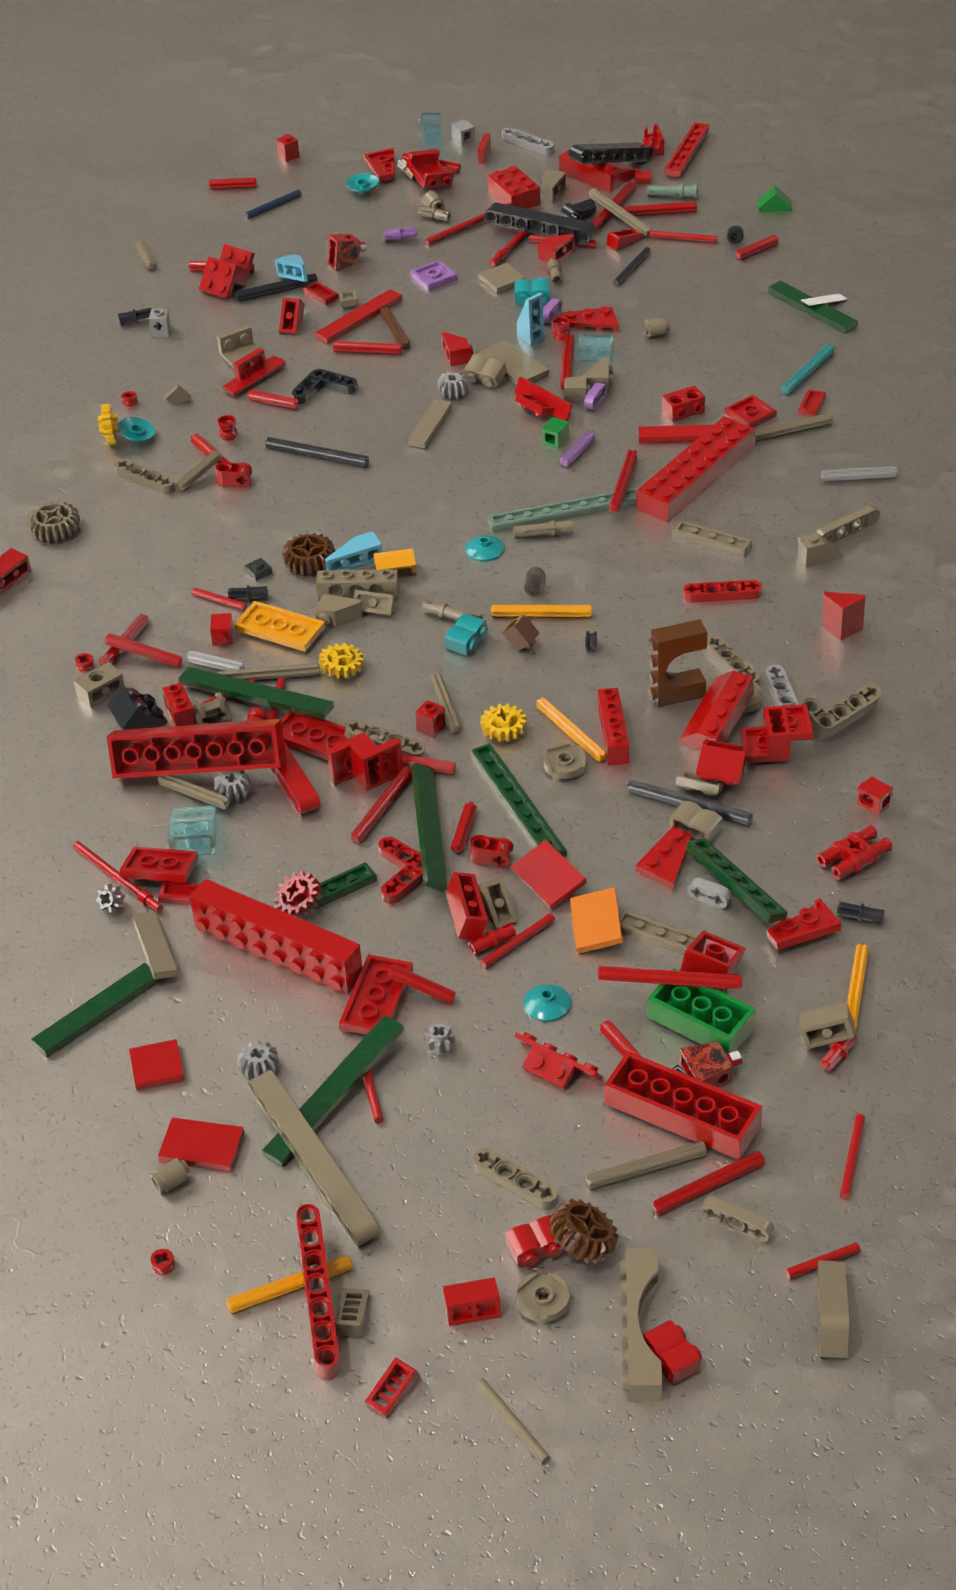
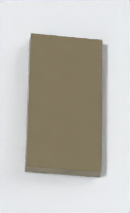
[476,339,549,385]

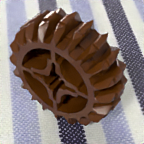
[282,533,335,576]
[549,1198,619,1264]

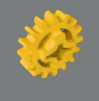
[97,404,120,445]
[319,643,364,678]
[481,703,527,742]

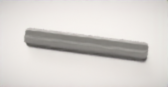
[821,466,898,482]

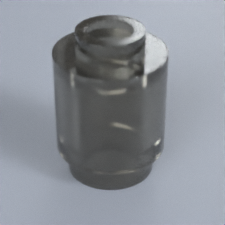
[524,567,546,596]

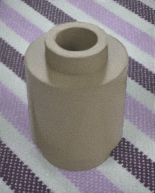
[423,191,445,210]
[643,317,670,337]
[150,1158,190,1193]

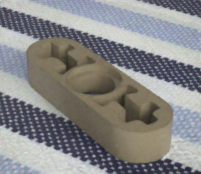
[700,1196,774,1242]

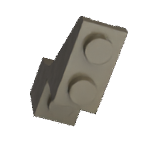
[564,357,613,403]

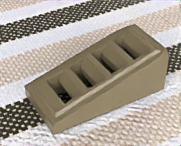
[335,1288,370,1337]

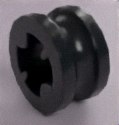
[585,631,597,650]

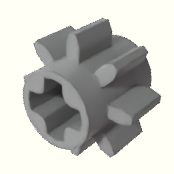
[95,884,126,912]
[425,1024,455,1054]

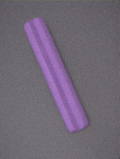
[560,431,595,467]

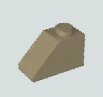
[540,169,566,203]
[797,532,842,567]
[315,594,363,627]
[478,877,517,929]

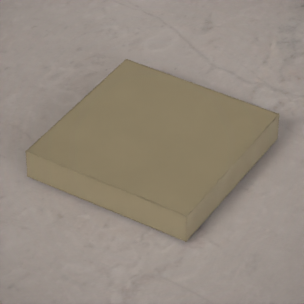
[479,262,526,293]

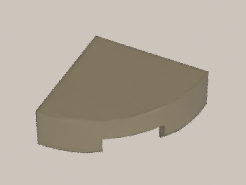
[165,385,191,403]

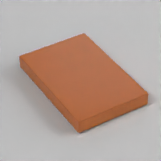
[570,887,623,954]

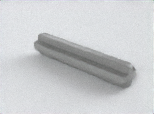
[187,650,245,671]

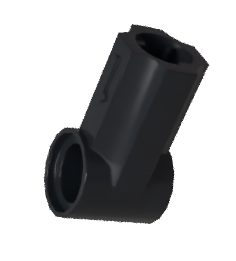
[561,199,596,220]

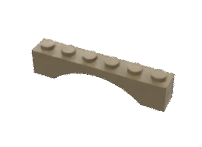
[621,1248,662,1401]

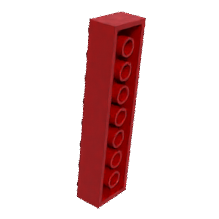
[636,416,756,523]
[106,719,286,779]
[189,879,362,994]

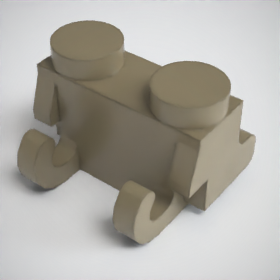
[193,692,232,725]

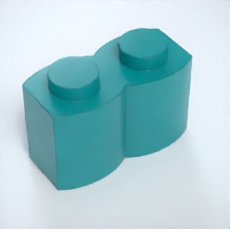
[515,278,550,305]
[445,613,488,656]

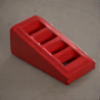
[606,228,644,250]
[364,1357,420,1418]

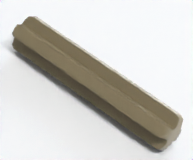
[135,239,156,270]
[176,450,222,491]

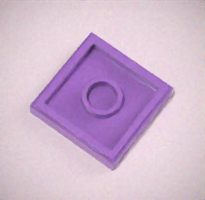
[410,260,458,291]

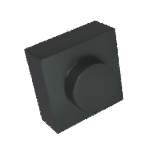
[244,558,272,581]

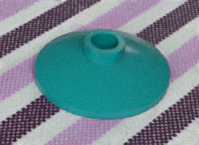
[346,173,379,193]
[118,417,155,442]
[465,535,504,562]
[524,984,571,1022]

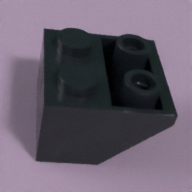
[107,686,168,730]

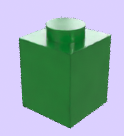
[542,417,569,449]

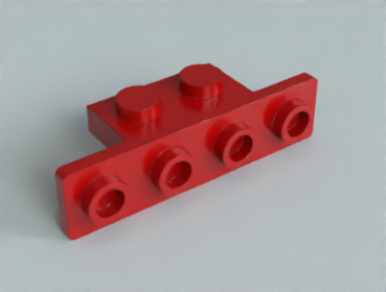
[222,348,286,396]
[514,377,573,421]
[514,1032,603,1090]

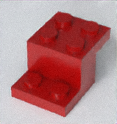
[199,244,255,299]
[741,704,813,763]
[327,732,403,792]

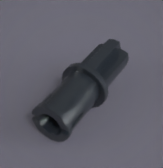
[118,308,152,325]
[228,585,268,601]
[837,902,885,924]

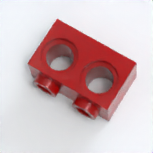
[662,385,705,422]
[162,682,196,726]

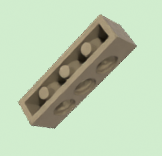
[316,569,399,602]

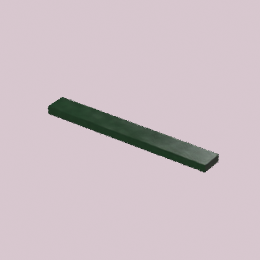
[178,667,334,719]
[471,743,567,857]
[411,762,448,893]
[262,1015,405,1167]

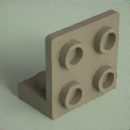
[217,324,266,369]

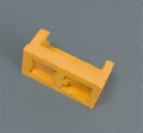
[374,548,416,574]

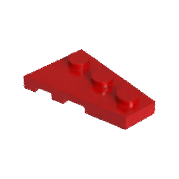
[364,147,395,182]
[635,826,692,890]

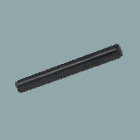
[235,273,318,301]

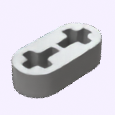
[687,878,732,908]

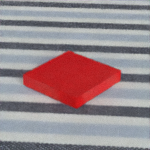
[724,395,777,428]
[129,1039,184,1090]

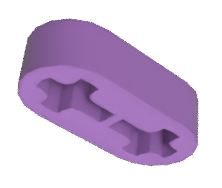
[543,298,563,324]
[584,382,607,410]

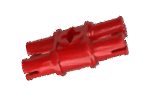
[817,825,893,880]

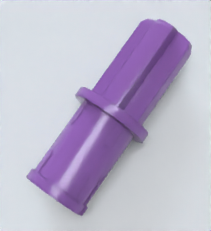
[383,226,417,242]

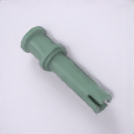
[647,183,698,199]

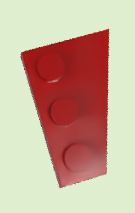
[561,306,619,332]
[767,898,841,951]

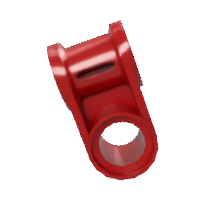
[215,462,252,487]
[470,835,514,868]

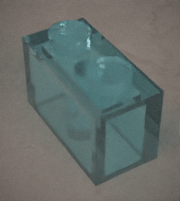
[418,112,442,149]
[575,333,614,363]

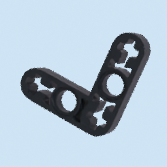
[292,369,358,404]

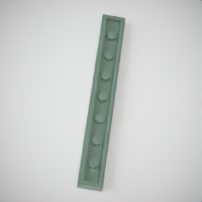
[488,487,637,532]

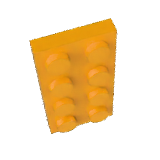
[234,601,325,652]

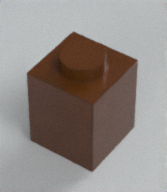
[502,615,540,651]

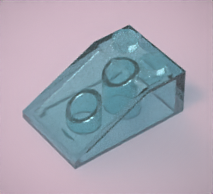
[168,805,217,856]

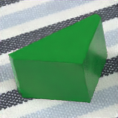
[758,185,792,212]

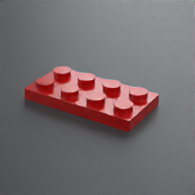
[281,711,356,760]
[339,954,413,1035]

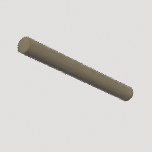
[476,1379,550,1465]

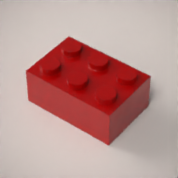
[487,166,541,209]

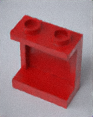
[406,149,455,189]

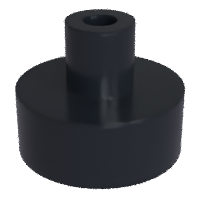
[727,226,744,244]

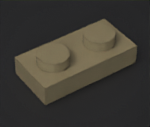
[354,590,396,616]
[676,771,725,796]

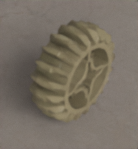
[28,501,80,543]

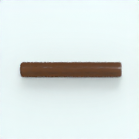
[380,307,411,349]

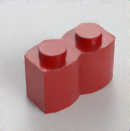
[505,1215,565,1267]
[643,1320,702,1385]

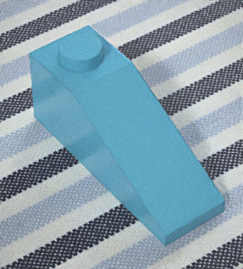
[274,254,308,282]
[517,292,544,346]
[325,531,382,570]

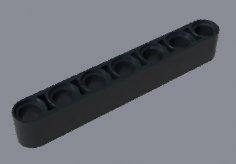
[568,142,654,164]
[484,203,597,243]

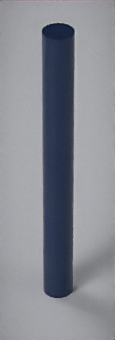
[245,189,302,219]

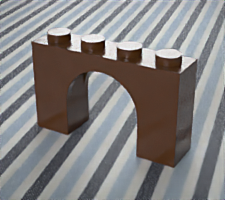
[649,619,708,708]

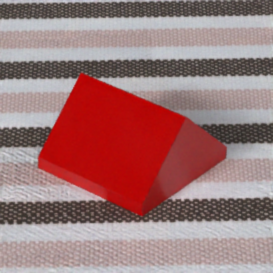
[822,591,866,641]

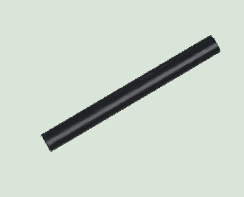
[613,247,651,286]

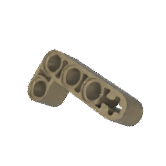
[802,684,882,740]
[817,1260,849,1358]

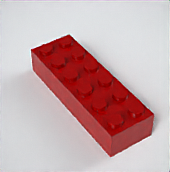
[604,1051,763,1160]

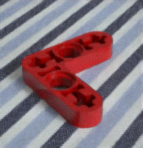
[378,837,423,904]

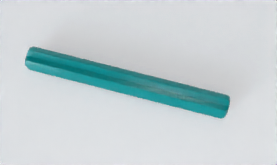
[781,344,835,395]

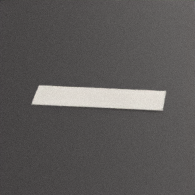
[801,294,847,306]

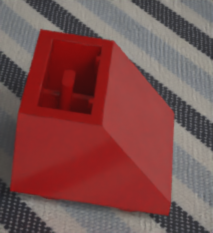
[695,739,748,785]

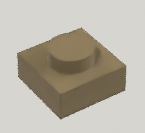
[338,290,358,307]

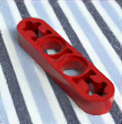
[683,580,762,603]

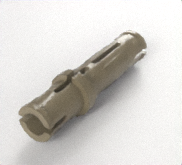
[513,520,573,538]
[422,599,483,621]

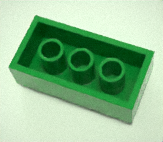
[647,968,756,1054]

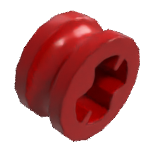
[121,391,138,407]
[75,653,94,672]
[150,1249,175,1275]

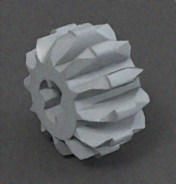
[438,371,468,400]
[214,770,251,803]
[238,1040,280,1080]

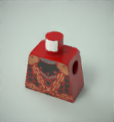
[327,234,366,271]
[680,1042,742,1088]

